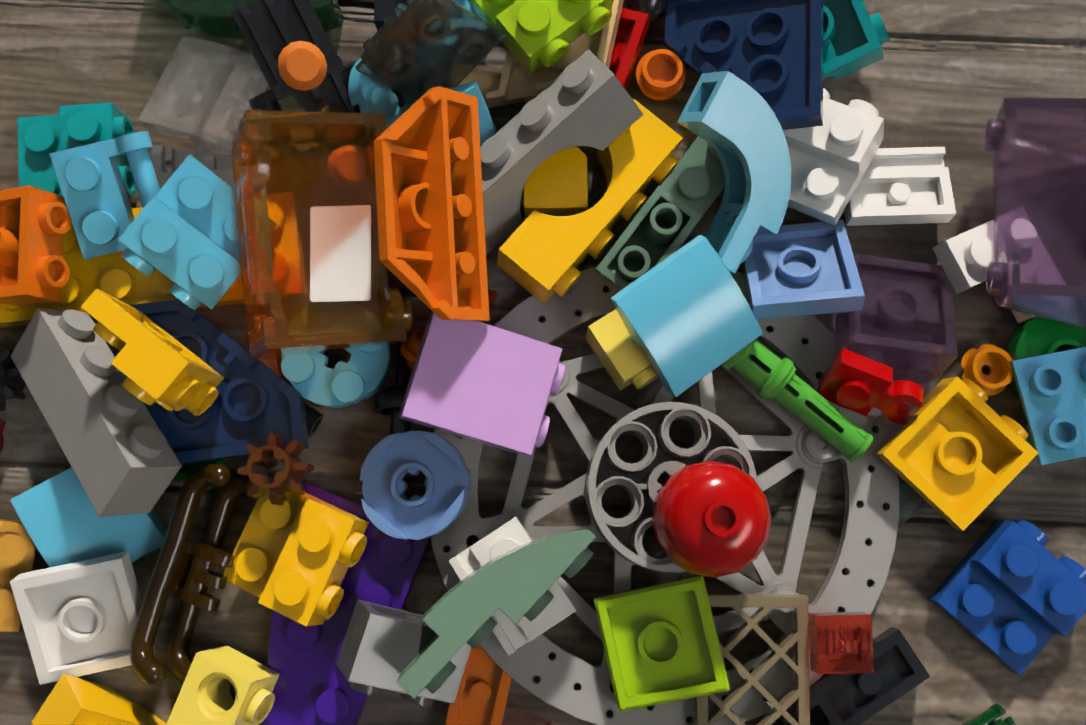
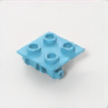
[1010,347,1086,466]

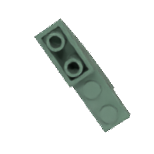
[595,136,725,290]
[397,528,596,699]

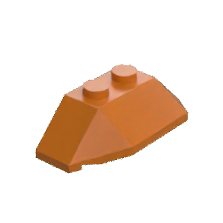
[374,86,490,322]

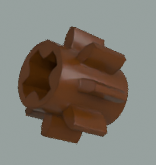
[237,433,314,506]

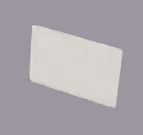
[310,205,371,302]

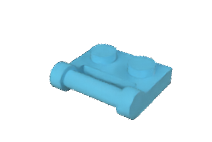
[49,131,160,260]

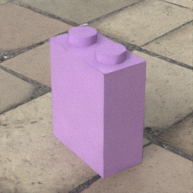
[398,311,565,455]

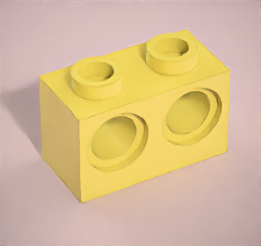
[166,645,280,725]

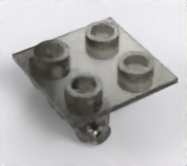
[355,0,505,101]

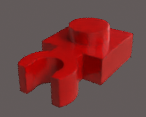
[817,348,924,425]

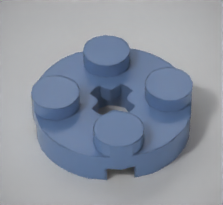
[360,431,472,540]

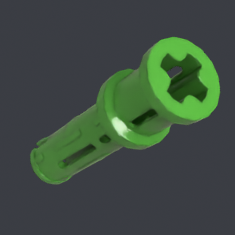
[721,338,873,462]

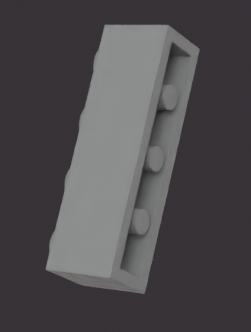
[11,308,182,517]

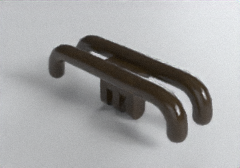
[130,464,253,686]

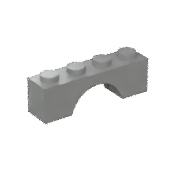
[480,49,643,255]

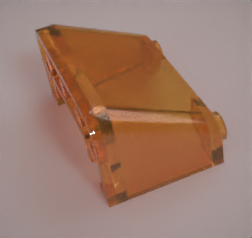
[232,110,412,357]

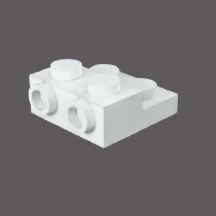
[783,88,884,226]

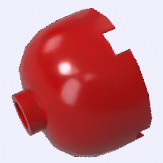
[651,460,771,578]

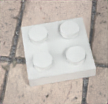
[10,551,156,685]

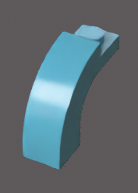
[677,71,791,273]

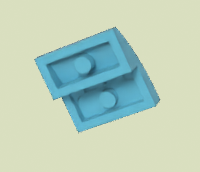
[610,235,763,397]
[10,467,166,567]

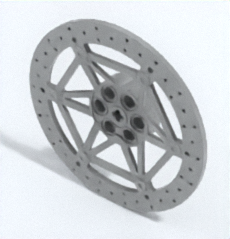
[426,266,899,725]

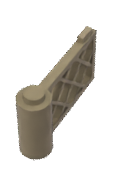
[695,593,810,725]

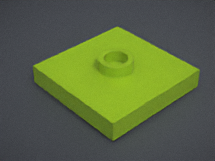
[594,575,730,712]

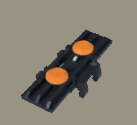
[230,0,375,188]

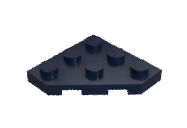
[664,0,823,130]
[130,299,309,465]

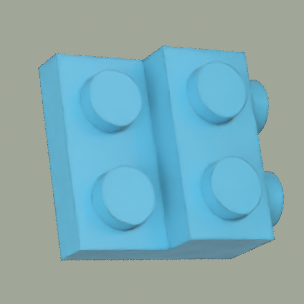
[117,154,279,311]

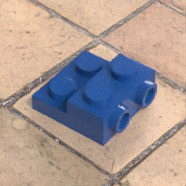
[929,519,1086,675]

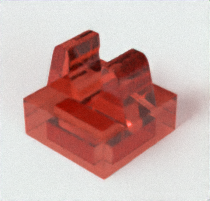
[809,612,874,674]

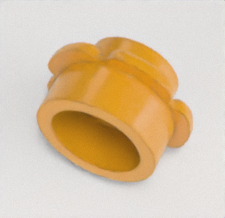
[961,344,1014,396]

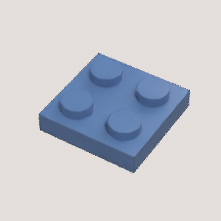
[742,219,865,320]

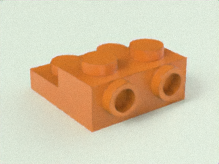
[0,185,72,307]

